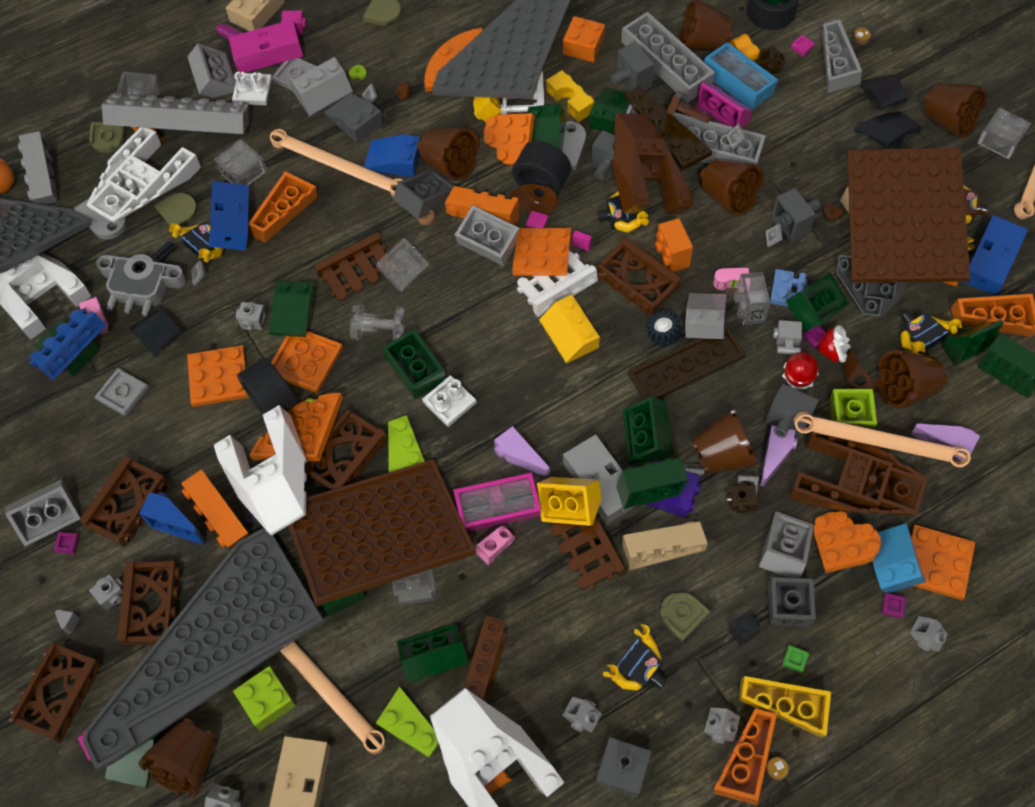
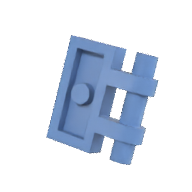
[770,269,808,307]

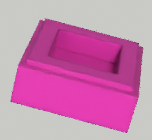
[791,35,815,57]
[526,211,548,228]
[572,230,592,251]

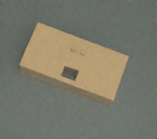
[269,736,331,807]

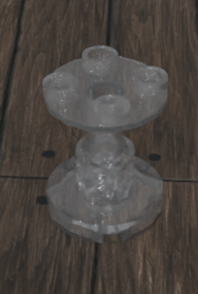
[350,303,404,341]

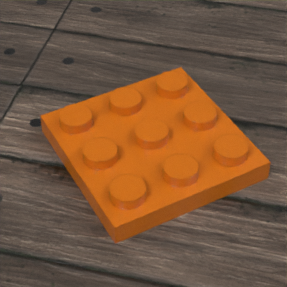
[512,228,572,276]
[271,331,343,394]
[187,345,249,407]
[911,525,975,600]

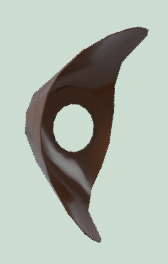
[510,184,558,215]
[845,350,884,393]

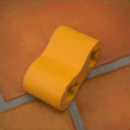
[729,34,760,61]

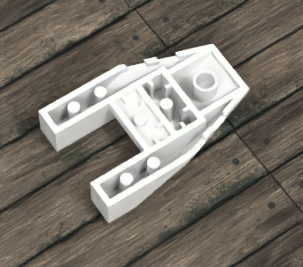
[87,127,201,223]
[0,252,92,340]
[214,405,307,535]
[430,688,564,807]

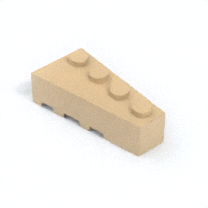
[621,521,708,571]

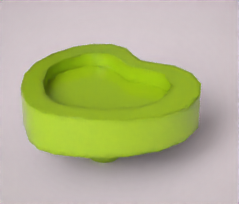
[349,65,367,80]

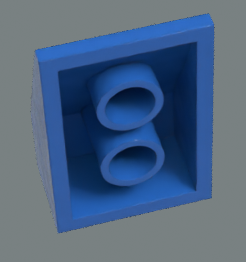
[364,134,421,177]
[139,492,206,545]

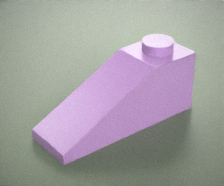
[911,424,980,460]
[760,425,797,487]
[494,426,550,478]

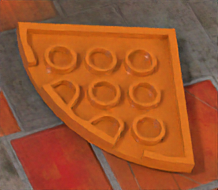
[425,28,483,92]
[250,393,343,461]

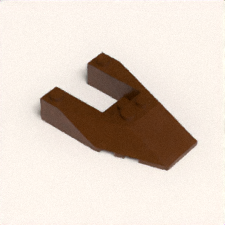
[612,113,694,214]
[789,432,928,516]

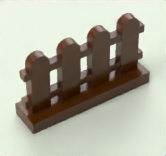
[666,91,712,123]
[314,232,396,301]
[550,516,627,590]

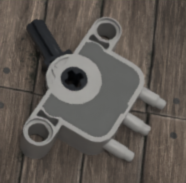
[96,241,186,316]

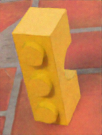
[546,70,594,122]

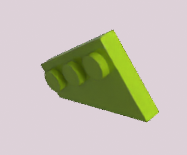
[388,415,425,472]
[376,687,439,758]

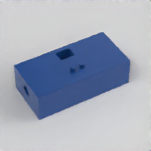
[209,181,249,251]
[963,215,1028,296]

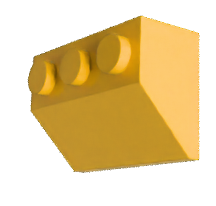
[539,294,600,364]
[537,477,602,526]

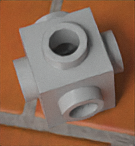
[236,302,267,330]
[89,575,123,611]
[910,616,948,651]
[562,697,602,733]
[704,708,740,744]
[205,784,241,807]

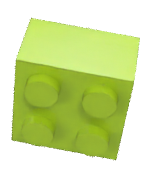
[829,389,877,430]
[233,666,296,731]

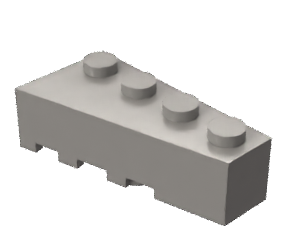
[822,19,862,93]
[18,131,58,205]

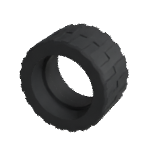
[747,0,799,30]
[512,141,572,197]
[237,357,297,415]

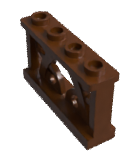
[596,237,681,315]
[304,409,387,491]
[79,456,168,548]
[117,560,182,647]
[463,616,508,704]
[9,643,102,743]

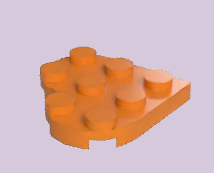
[484,113,535,166]
[814,511,881,573]

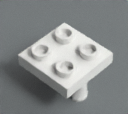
[232,72,272,106]
[422,375,476,427]

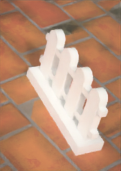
[517,251,598,317]

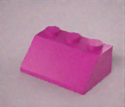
[697,82,752,129]

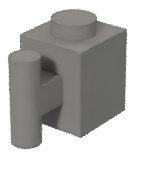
[773,320,802,355]

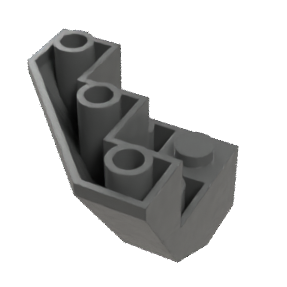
[836,255,908,317]

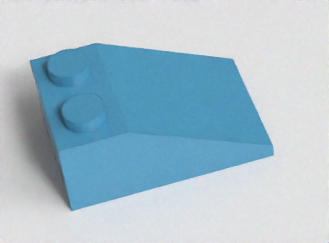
[873,524,926,593]

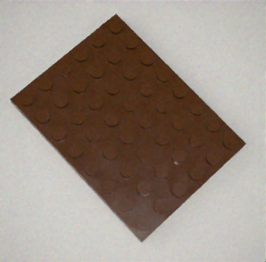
[847,147,970,283]
[288,459,475,606]

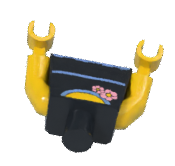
[597,191,649,233]
[169,222,224,265]
[901,311,962,354]
[603,624,667,691]

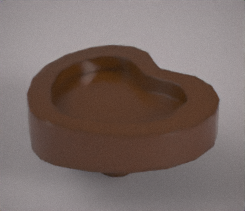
[396,83,410,101]
[823,204,843,221]

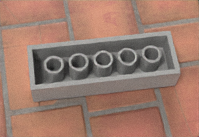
[621,12,715,102]

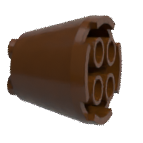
[678,0,733,51]
[924,82,987,138]
[417,127,479,181]
[700,158,764,216]
[876,350,948,408]
[691,410,759,474]
[138,718,215,798]

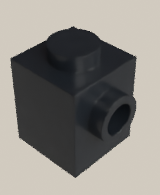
[728,612,760,646]

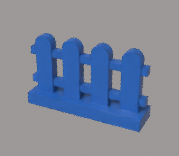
[30,309,106,381]

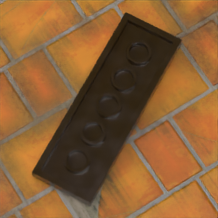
[628,325,746,400]

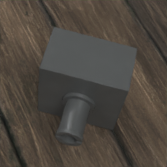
[610,42,654,90]
[591,130,616,180]
[771,188,821,243]
[765,384,819,439]
[596,737,651,799]

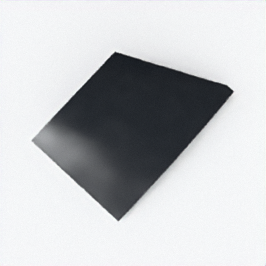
[860,74,908,111]
[855,111,922,147]
[129,307,182,357]

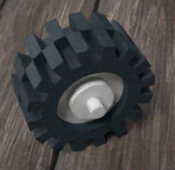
[646,310,682,347]

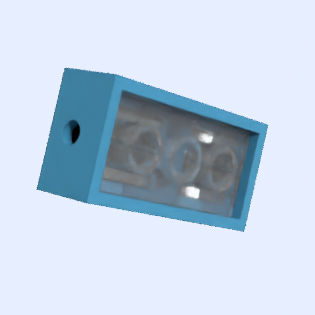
[704,42,778,110]

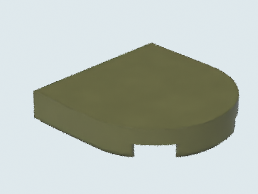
[363,0,401,26]
[89,122,126,153]
[154,193,197,227]
[660,593,711,642]

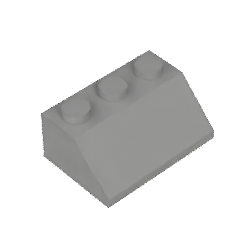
[188,43,236,98]
[291,57,353,117]
[455,205,520,266]
[5,479,81,546]

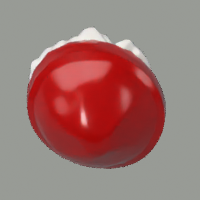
[818,325,851,363]
[782,352,819,390]

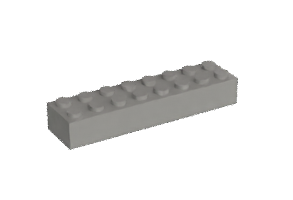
[102,93,249,134]
[626,105,766,165]

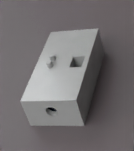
[563,434,636,524]

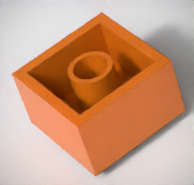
[563,16,605,62]
[655,218,693,272]

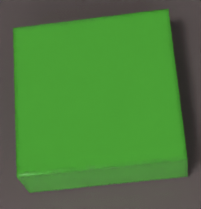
[782,645,809,674]

